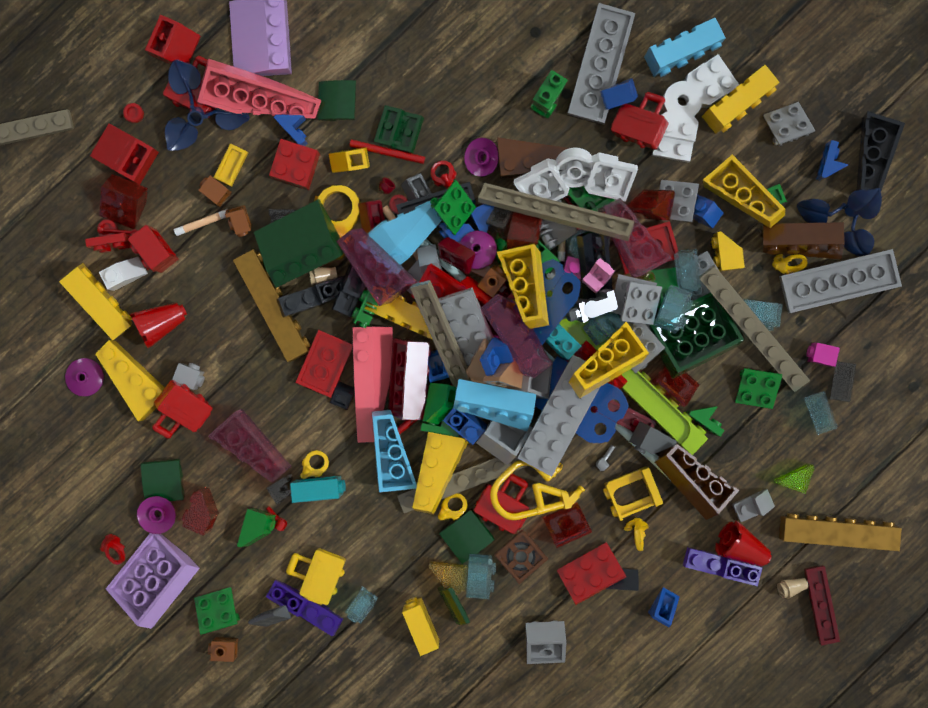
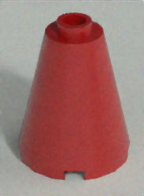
[130,303,187,349]
[715,520,771,567]

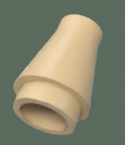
[309,267,337,285]
[777,578,808,599]

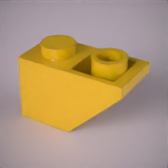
[329,147,370,173]
[711,232,745,272]

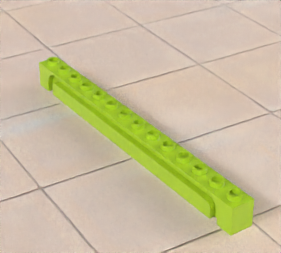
[499,263,708,455]

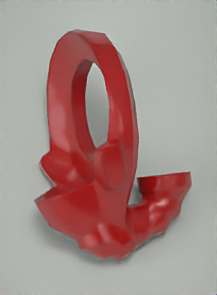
[430,161,457,189]
[100,534,125,565]

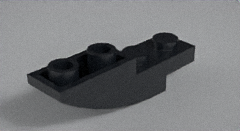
[332,239,377,317]
[276,275,346,318]

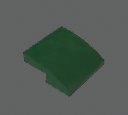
[317,80,356,121]
[374,105,424,154]
[141,459,185,501]
[439,509,495,564]
[437,585,470,625]

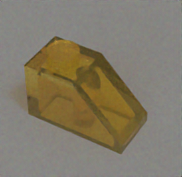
[429,561,468,594]

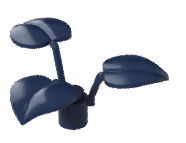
[165,59,250,151]
[797,188,882,256]

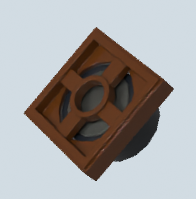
[494,529,548,584]

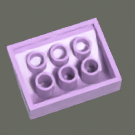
[229,0,292,76]
[106,533,200,629]

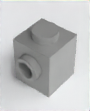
[172,363,205,390]

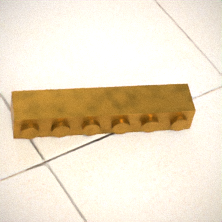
[233,249,311,362]
[779,513,902,551]

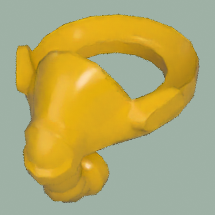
[772,254,808,275]
[300,450,329,479]
[438,493,468,520]
[624,518,649,551]

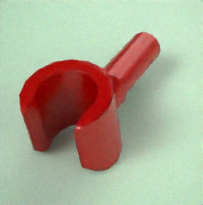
[266,506,287,531]

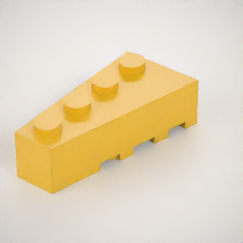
[702,65,780,134]
[703,154,785,228]
[497,244,549,329]
[59,263,133,340]
[364,286,433,340]
[568,322,649,398]
[96,340,165,421]
[412,432,468,514]

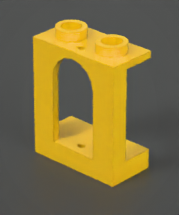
[603,466,664,521]

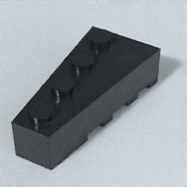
[856,111,905,191]

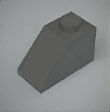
[629,421,677,454]

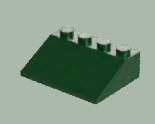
[254,199,347,288]
[649,292,744,379]

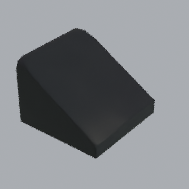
[330,382,355,410]

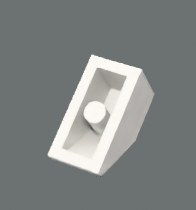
[99,256,148,291]

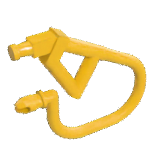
[490,460,585,520]

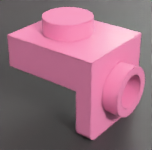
[582,258,615,293]

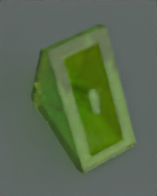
[774,463,815,494]

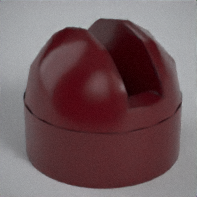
[379,177,396,194]

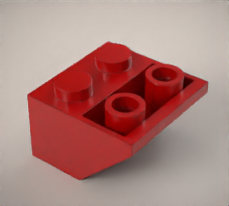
[145,15,201,64]

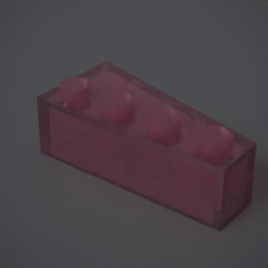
[597,198,672,278]
[337,228,418,306]
[480,294,552,378]
[208,409,292,483]

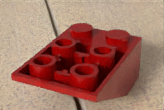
[90,124,159,185]

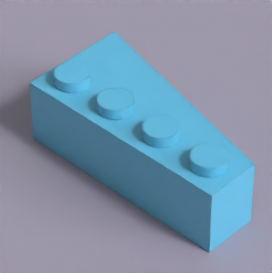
[644,18,726,77]
[453,379,536,431]
[372,410,417,492]

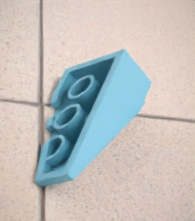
[366,200,441,269]

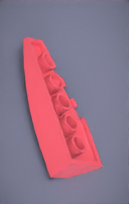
[197,59,321,119]
[353,327,393,443]

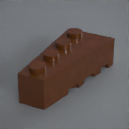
[497,137,578,179]
[763,222,844,260]
[654,444,739,520]

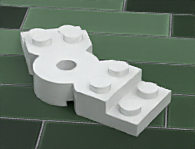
[651,54,739,163]
[514,148,638,202]

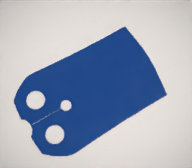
[497,259,580,360]
[535,356,629,443]

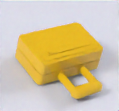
[286,548,346,605]

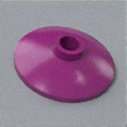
[464,138,499,177]
[460,231,497,269]
[65,358,104,396]
[137,496,176,534]

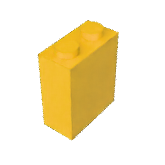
[402,597,439,656]

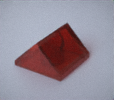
[622,189,675,221]
[507,211,543,250]
[652,366,700,407]
[543,502,592,548]

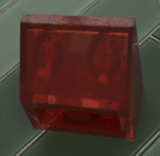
[99,174,148,229]
[181,487,219,536]

